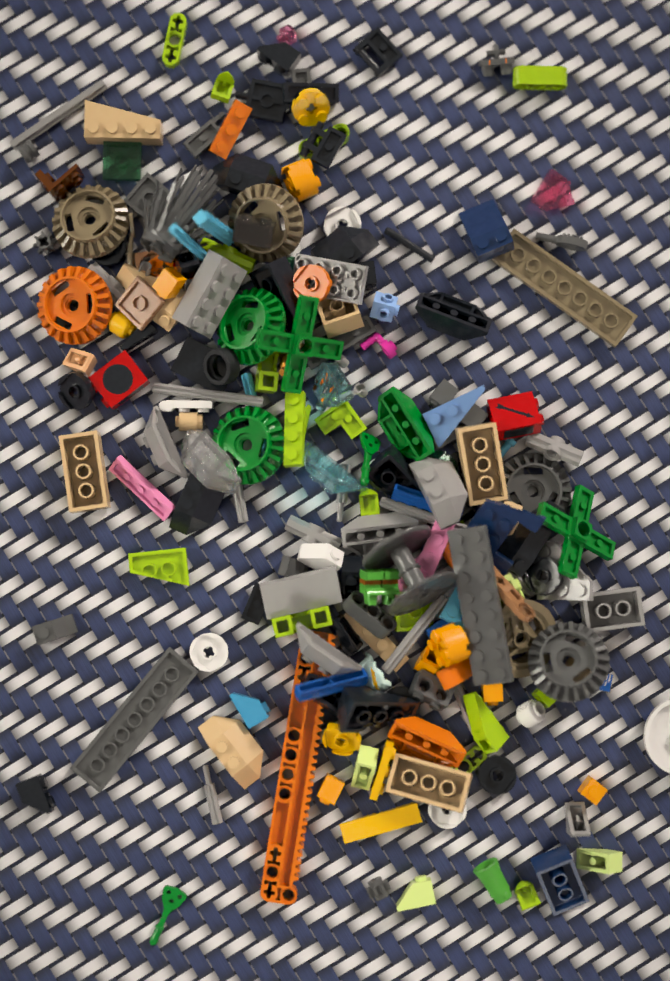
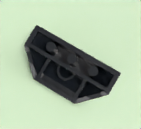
[208,153,283,195]
[310,226,380,264]
[415,292,492,341]
[169,458,227,535]

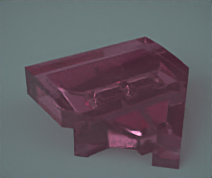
[530,169,575,211]

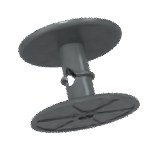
[362,525,458,616]

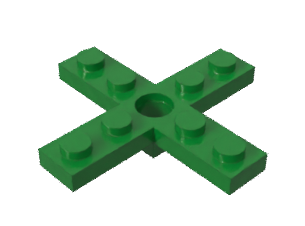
[254,295,344,394]
[536,485,616,580]

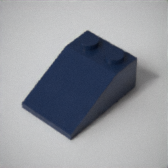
[458,199,514,264]
[530,844,590,916]

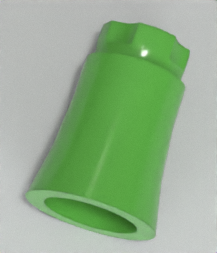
[473,857,512,904]

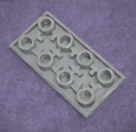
[293,253,369,305]
[259,566,342,620]

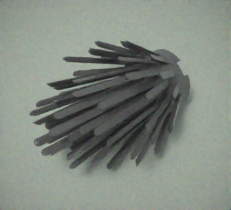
[140,164,225,263]

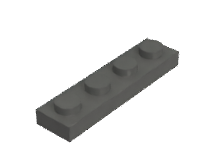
[307,315,377,370]

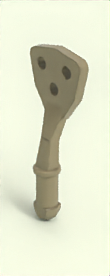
[125,213,135,267]

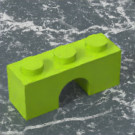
[254,351,281,394]
[271,606,333,638]

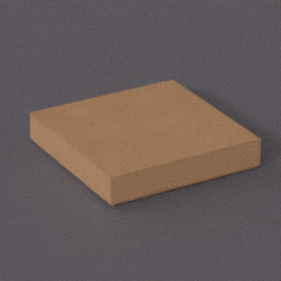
[115,276,166,331]

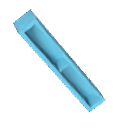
[192,209,237,246]

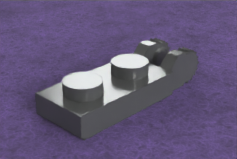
[183,112,226,159]

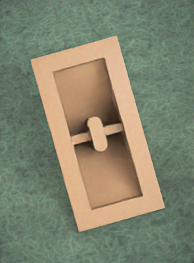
[62,348,98,377]

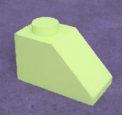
[350,745,379,791]
[576,848,623,874]
[396,875,436,912]

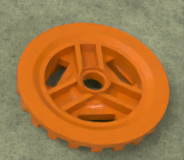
[37,266,113,345]

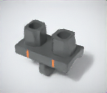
[478,44,515,77]

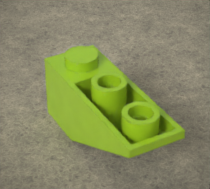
[463,691,509,754]

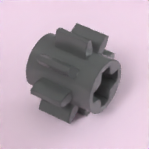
[33,231,58,256]
[366,876,391,901]

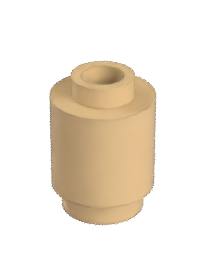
[175,412,203,431]

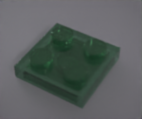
[102,141,142,181]

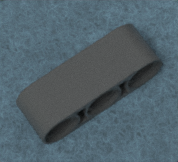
[342,590,397,639]

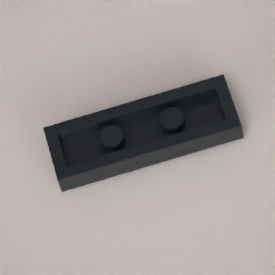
[282,82,339,104]

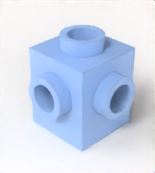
[369,291,400,323]

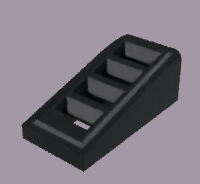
[120,323,158,352]
[332,613,363,657]

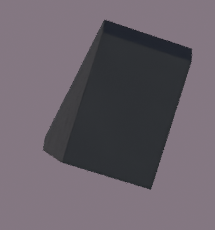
[173,251,200,279]

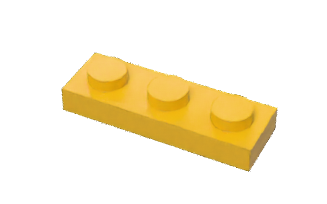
[369,739,396,801]

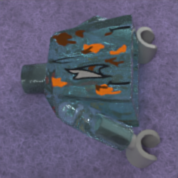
[312,355,368,411]

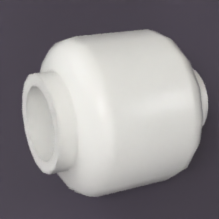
[516,699,545,728]

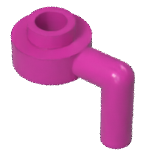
[360,332,397,359]

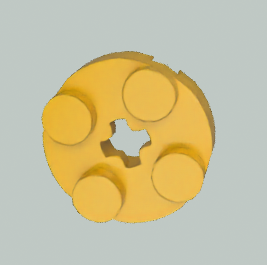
[291,88,330,126]
[322,722,362,756]

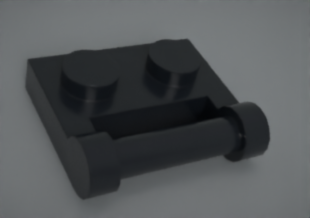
[353,27,403,79]

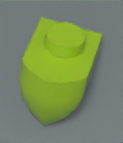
[210,71,235,104]
[359,488,380,516]
[514,880,541,911]

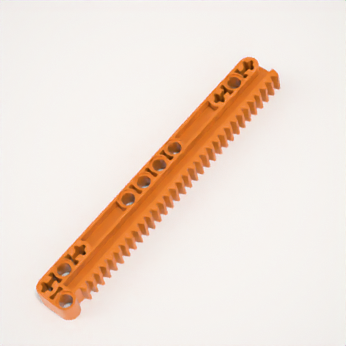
[260,630,337,905]

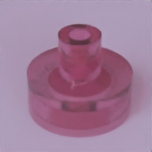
[277,24,297,45]

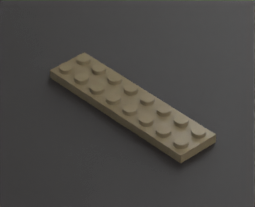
[492,229,638,348]

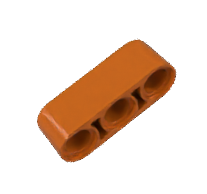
[436,658,472,691]

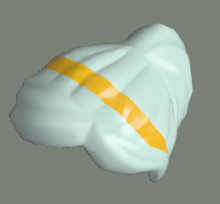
[359,652,392,691]

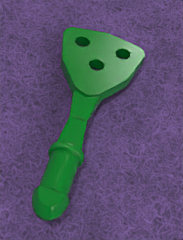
[359,432,381,486]
[149,885,187,946]

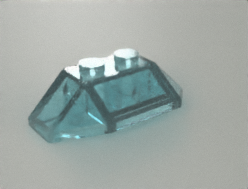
[304,440,368,495]

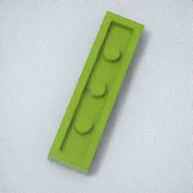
[283,391,306,468]

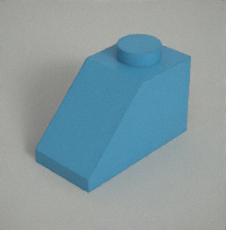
[229,692,271,729]

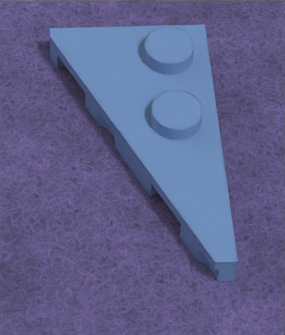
[422,385,485,447]

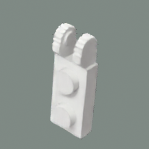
[159,400,214,412]

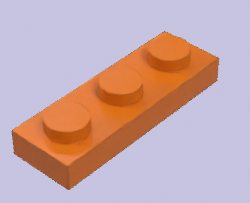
[208,99,252,160]

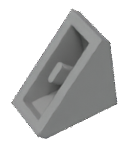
[565,802,591,837]

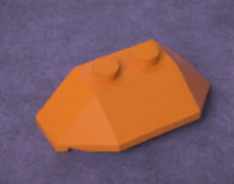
[387,716,467,768]

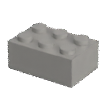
[579,586,645,632]

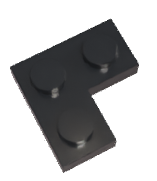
[241,582,265,625]

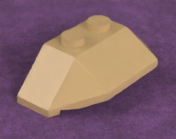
[198,715,263,789]

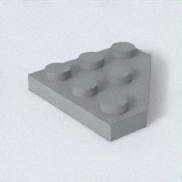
[537,542,593,601]

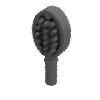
[535,232,588,251]

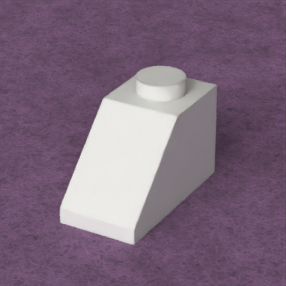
[297,543,345,570]

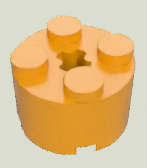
[281,158,321,202]
[427,622,471,668]

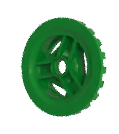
[217,288,286,365]
[210,406,284,485]

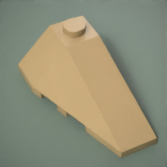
[115,263,187,332]

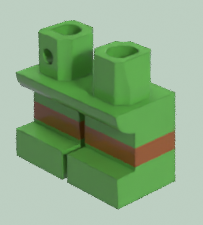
[360,568,401,606]

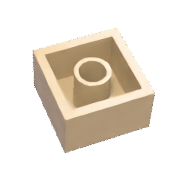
[318,298,364,339]

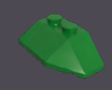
[378,386,435,461]

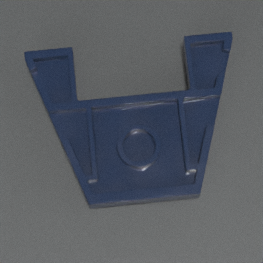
[466,499,546,576]

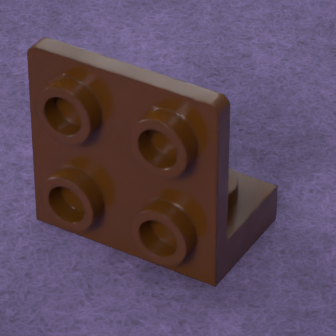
[35,164,85,202]

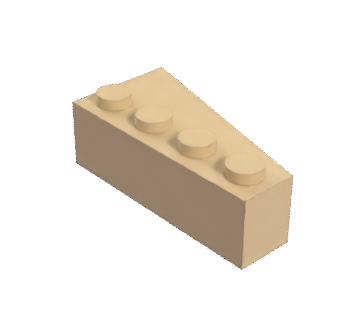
[84,100,163,145]

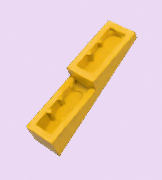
[339,802,422,844]

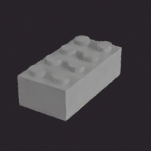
[172,250,248,339]

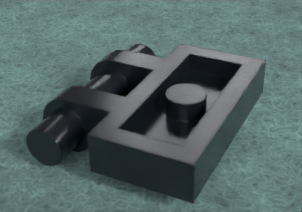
[300,121,346,170]

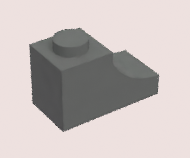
[278,555,309,577]
[32,614,79,645]

